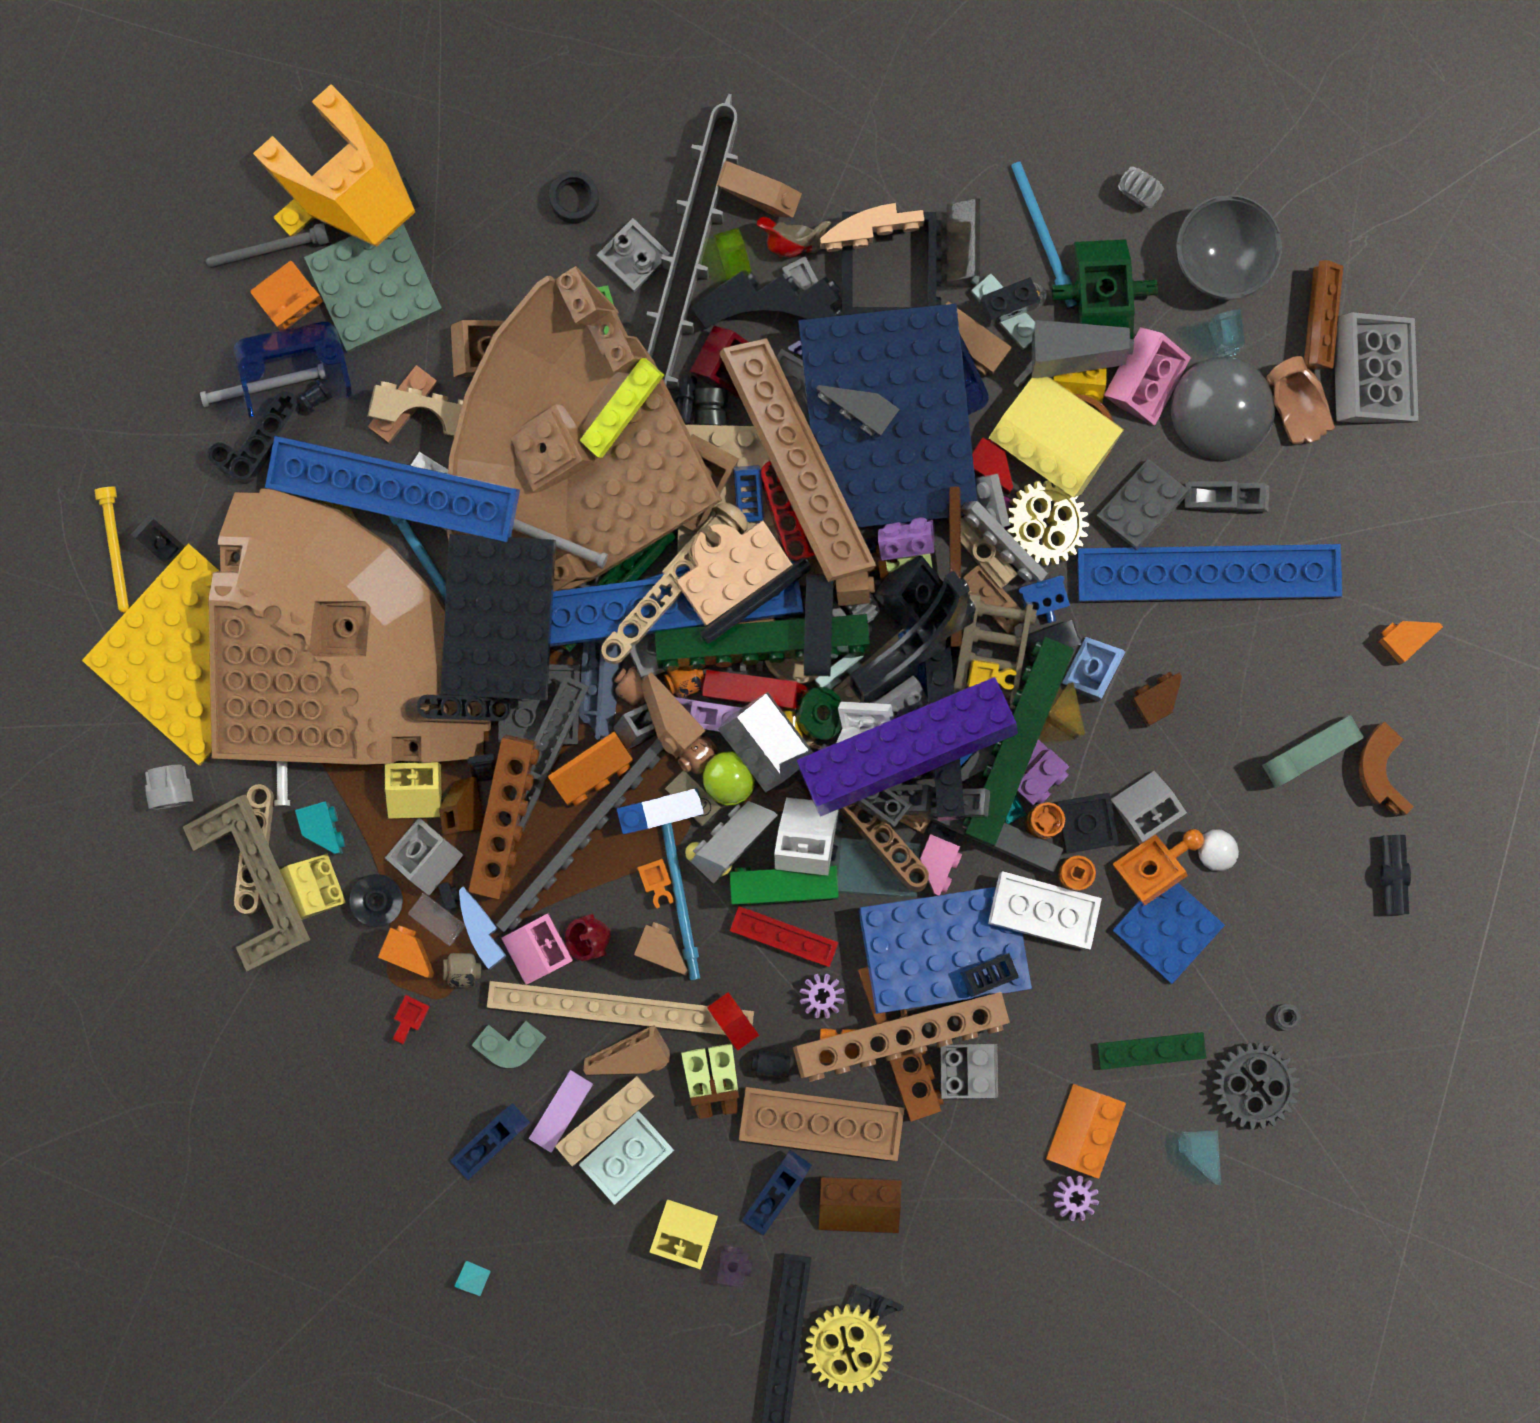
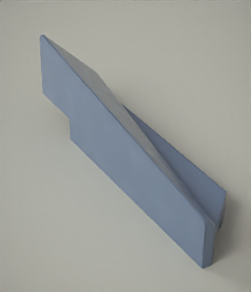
[579,639,623,740]

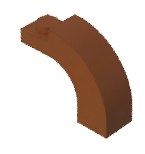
[1359,721,1414,816]

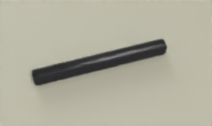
[700,557,812,644]

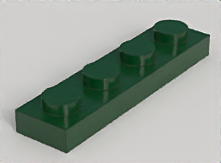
[1097,1032,1207,1070]

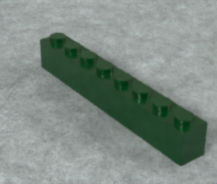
[655,614,870,671]
[962,637,1075,847]

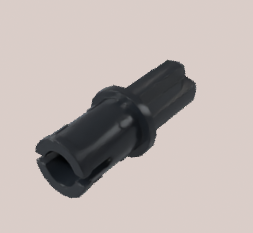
[675,374,697,425]

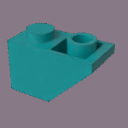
[295,801,345,855]

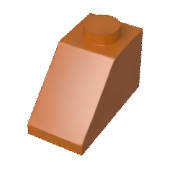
[1379,621,1443,664]

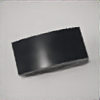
[1025,619,1082,663]

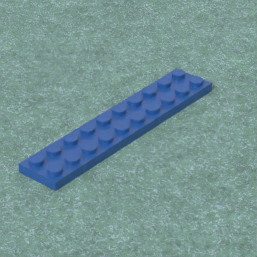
[265,436,520,542]
[1077,544,1342,602]
[550,561,803,646]

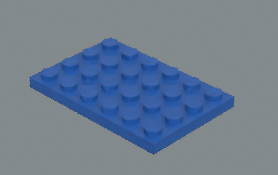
[858,887,1032,1014]

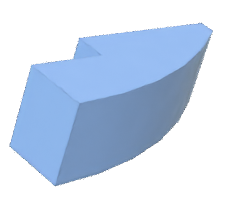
[459,887,506,969]

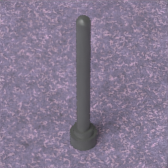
[206,223,330,267]

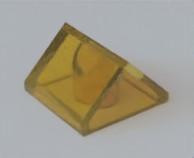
[1046,683,1085,740]

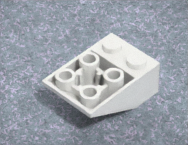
[774,797,839,876]

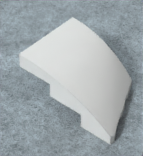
[836,702,894,743]

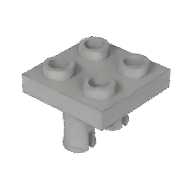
[597,218,671,293]
[870,676,928,719]

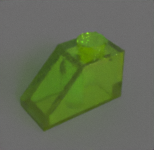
[713,228,752,281]

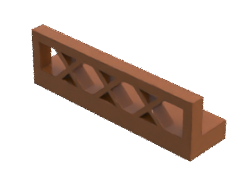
[1304,260,1343,370]

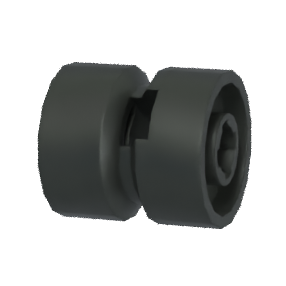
[694,388,728,426]

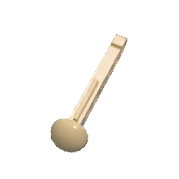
[601,503,748,664]

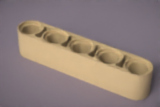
[234,784,274,915]

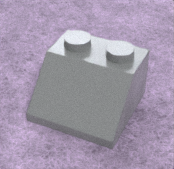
[385,818,463,895]

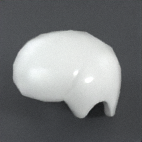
[1198,829,1239,871]

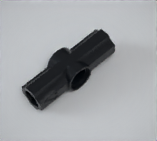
[1380,835,1411,915]

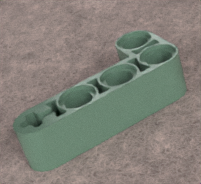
[1262,715,1364,788]

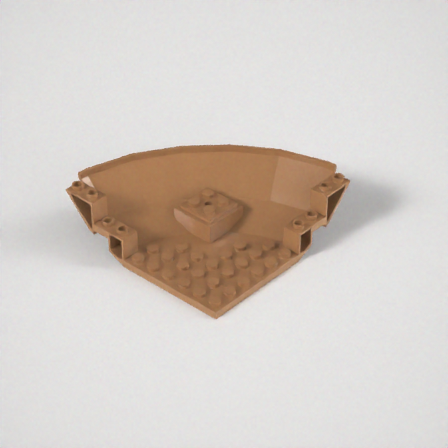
[446,266,722,591]
[209,488,491,764]

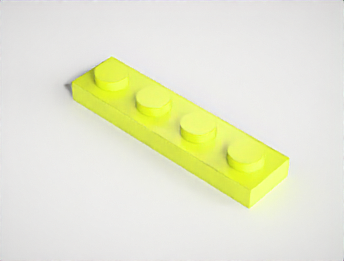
[580,358,664,458]

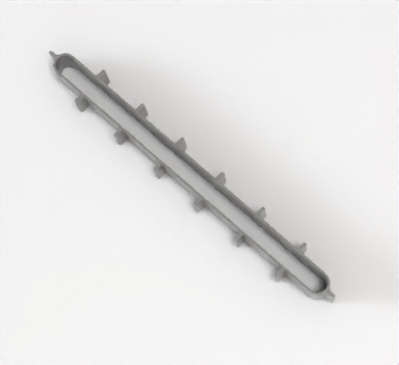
[647,94,738,390]

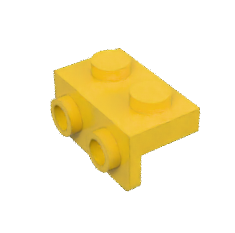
[1053,368,1106,403]

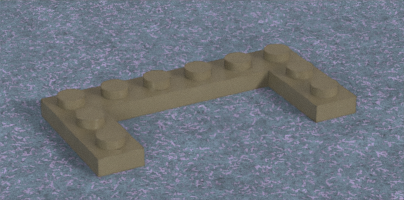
[183,794,310,972]

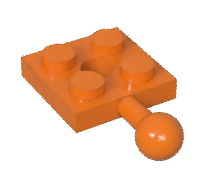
[1113,829,1204,906]

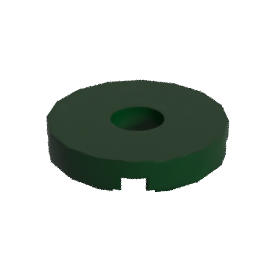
[795,687,842,740]

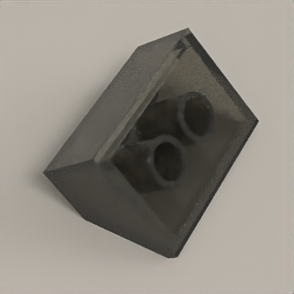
[941,198,980,287]

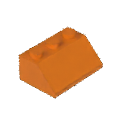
[548,732,634,807]
[1046,1084,1126,1179]

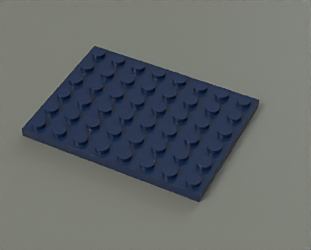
[799,303,977,527]

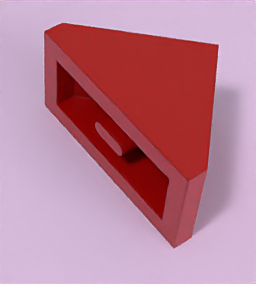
[707,992,759,1051]

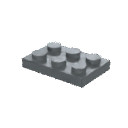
[1097,459,1189,550]

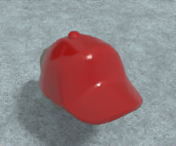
[756,217,831,258]

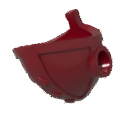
[565,914,611,961]

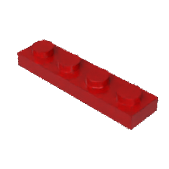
[730,906,838,967]

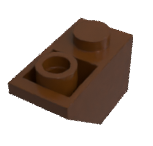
[1131,671,1182,727]
[439,777,483,835]

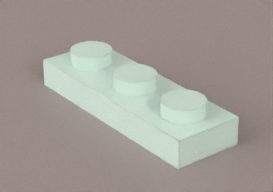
[971,274,1035,350]

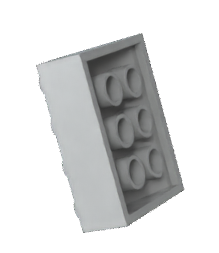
[1334,312,1419,423]

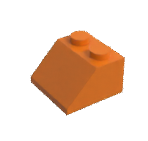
[378,925,434,979]

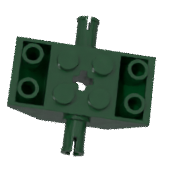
[1051,239,1158,339]

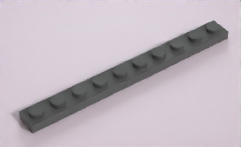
[496,738,664,932]

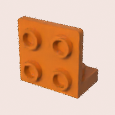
[251,261,323,333]

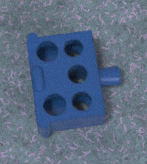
[1017,576,1070,623]

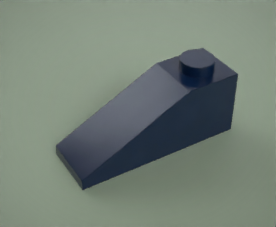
[450,1103,530,1180]
[742,1150,812,1236]

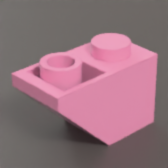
[919,834,962,896]

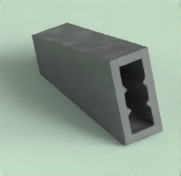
[1032,320,1134,378]

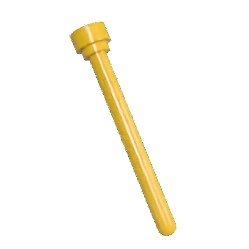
[94,487,129,613]

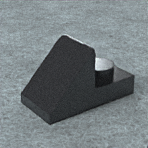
[132,515,185,566]

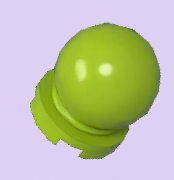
[703,751,755,806]

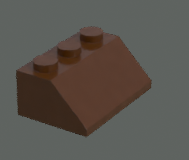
[819,1176,902,1233]

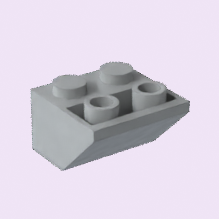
[1111,771,1187,844]
[941,1044,998,1099]

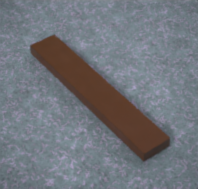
[949,486,962,646]

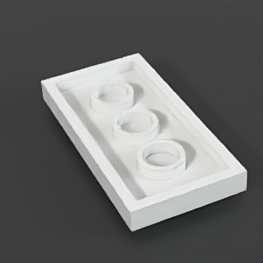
[988,871,1102,950]

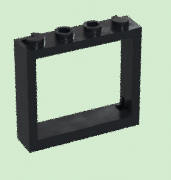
[842,212,941,315]

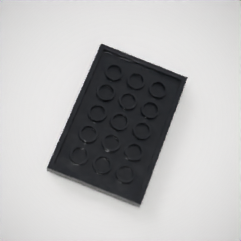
[441,534,556,700]

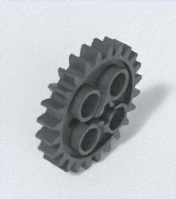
[1212,1043,1300,1129]

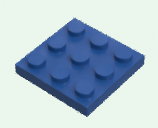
[1112,883,1225,984]

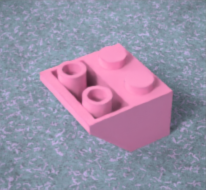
[501,913,573,985]

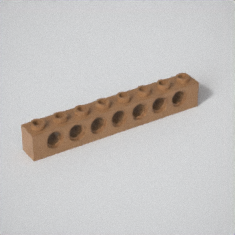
[793,992,1010,1082]

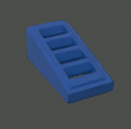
[733,465,764,522]

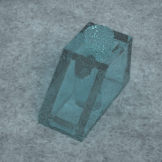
[1208,308,1245,357]
[1179,1130,1221,1185]

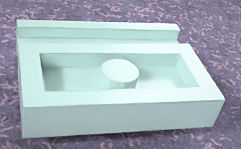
[815,654,864,690]

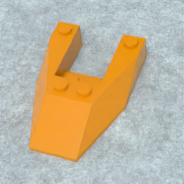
[253,85,415,247]

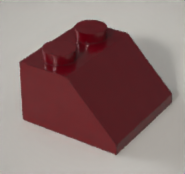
[690,325,748,400]

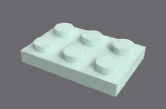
[579,1111,674,1205]

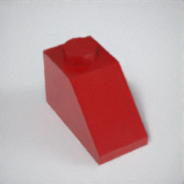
[972,437,1013,495]

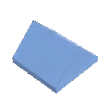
[1062,637,1125,702]

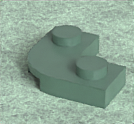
[472,1021,547,1068]

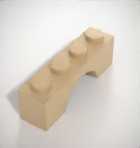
[367,381,463,437]
[555,1076,655,1166]

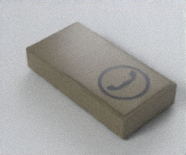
[665,770,721,826]

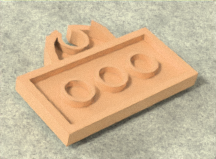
[675,521,792,625]

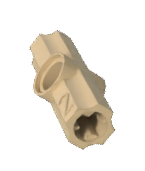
[961,516,1018,589]

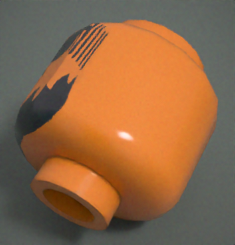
[664,667,705,698]

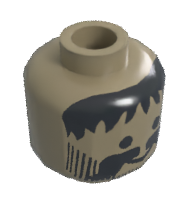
[442,953,481,988]

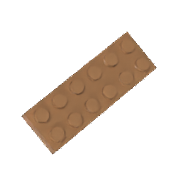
[739,1087,904,1161]

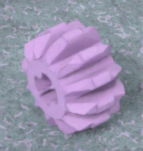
[800,974,844,1018]
[1053,1176,1099,1221]

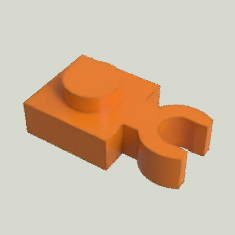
[637,859,673,909]

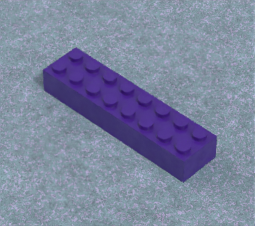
[797,677,1018,817]

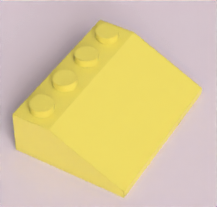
[989,377,1124,498]

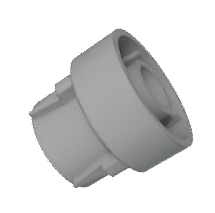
[145,765,194,810]

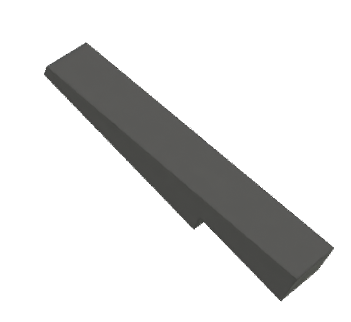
[499,675,589,832]

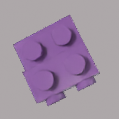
[878,517,935,560]
[1017,740,1069,806]

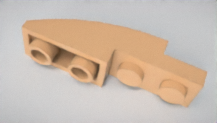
[820,203,924,252]

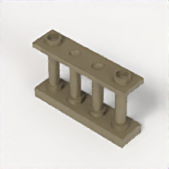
[954,592,1037,709]

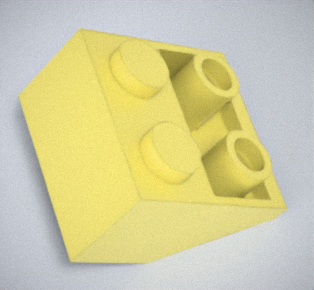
[385,762,442,819]
[280,854,346,920]
[650,1199,718,1269]

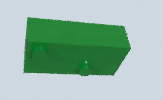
[730,866,839,906]

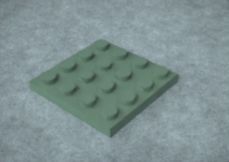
[304,224,442,353]

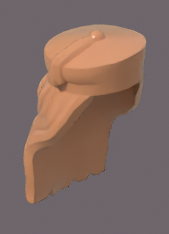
[1266,356,1335,444]

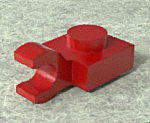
[393,995,430,1044]

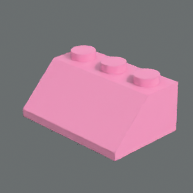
[1104,327,1191,426]

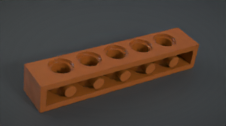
[468,734,540,899]
[857,967,944,1122]

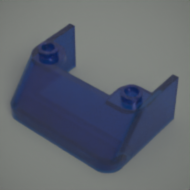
[234,322,352,418]

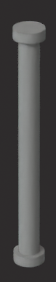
[200,363,327,407]
[513,519,608,569]

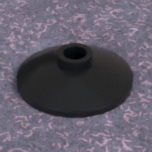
[350,874,403,927]

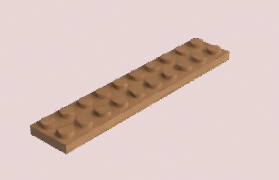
[719,338,876,582]

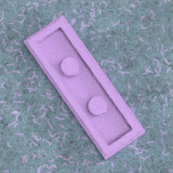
[529,1070,593,1153]

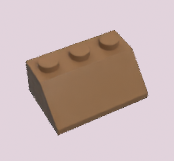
[634,922,688,976]

